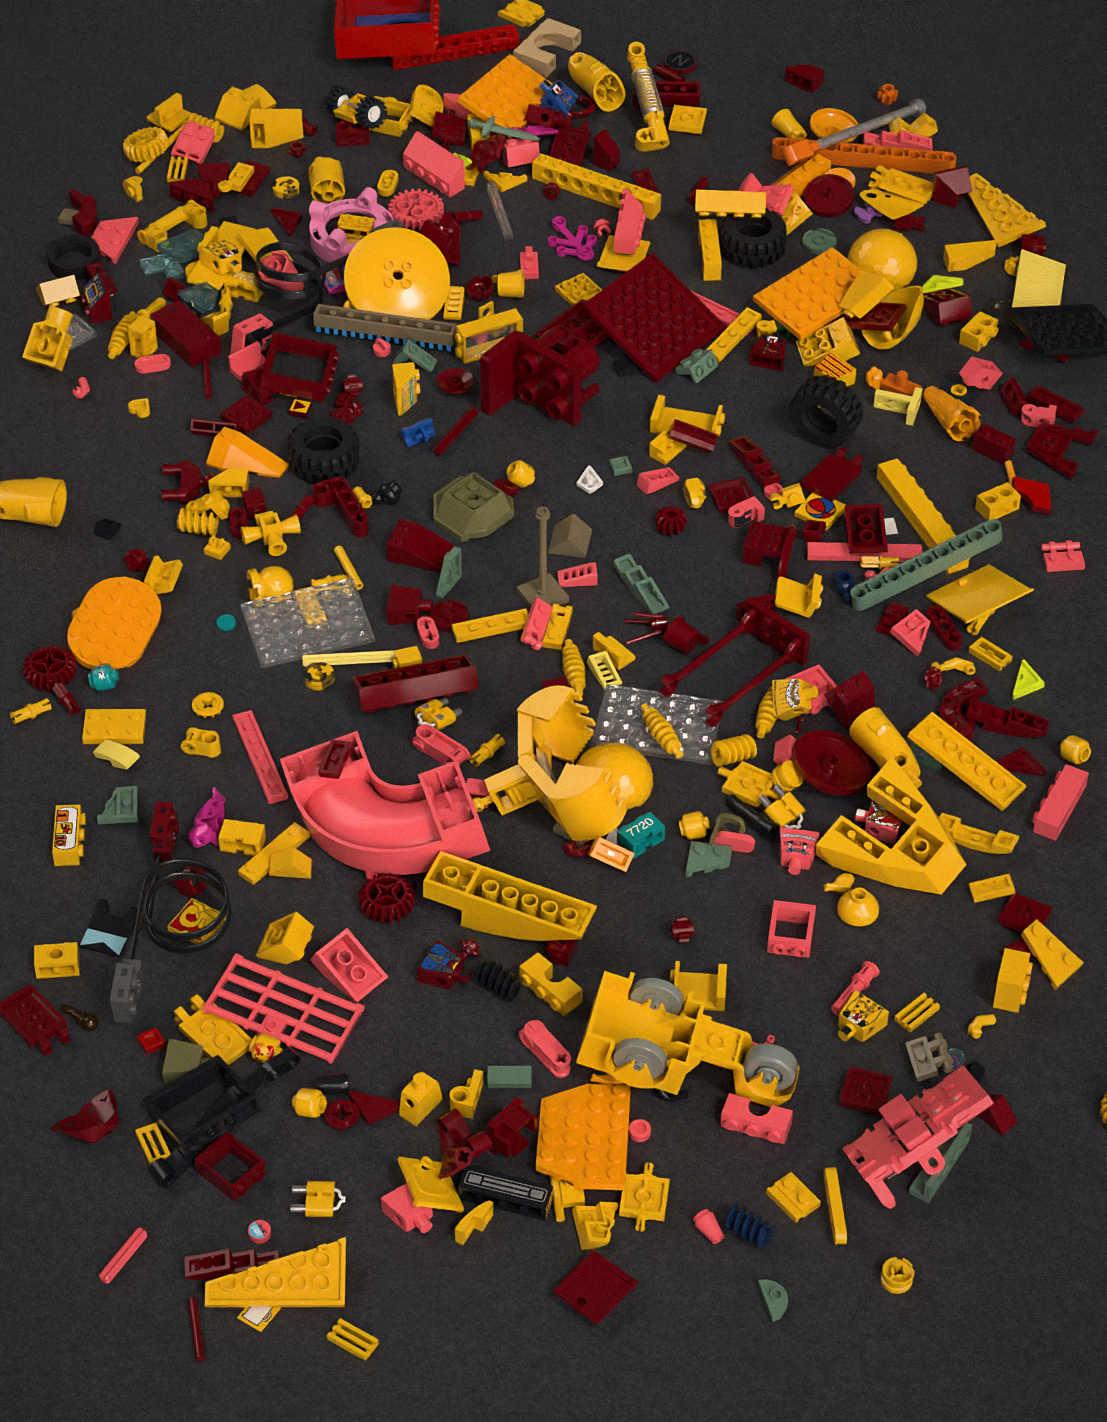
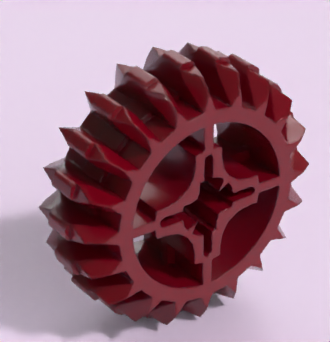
[23,645,77,692]
[358,872,415,924]

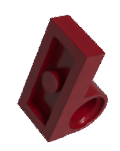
[335,120,370,147]

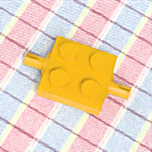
[718,761,781,808]
[619,1162,670,1232]

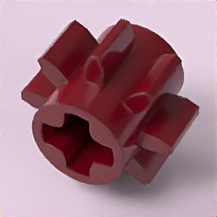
[343,374,363,397]
[124,548,149,572]
[670,916,694,943]

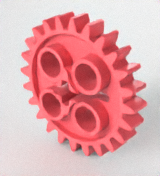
[388,188,444,230]

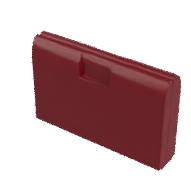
[230,160,270,197]

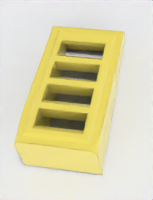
[587,651,622,690]

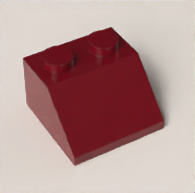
[824,670,875,728]

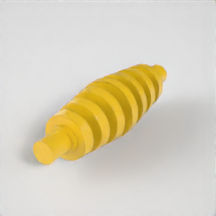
[108,311,136,359]
[562,639,586,696]
[755,686,777,739]
[640,704,683,759]

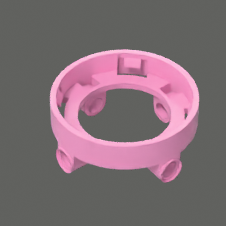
[309,187,394,263]

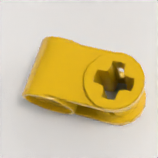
[180,727,221,757]

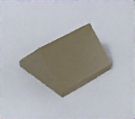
[548,513,592,558]

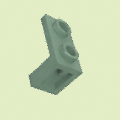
[393,339,437,373]

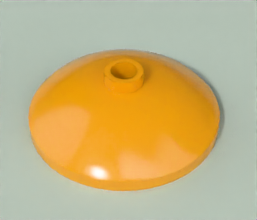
[810,108,858,143]

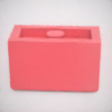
[228,341,266,381]

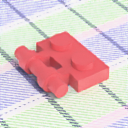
[1041,540,1085,572]

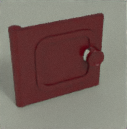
[553,1249,639,1325]

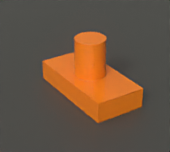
[881,371,922,396]

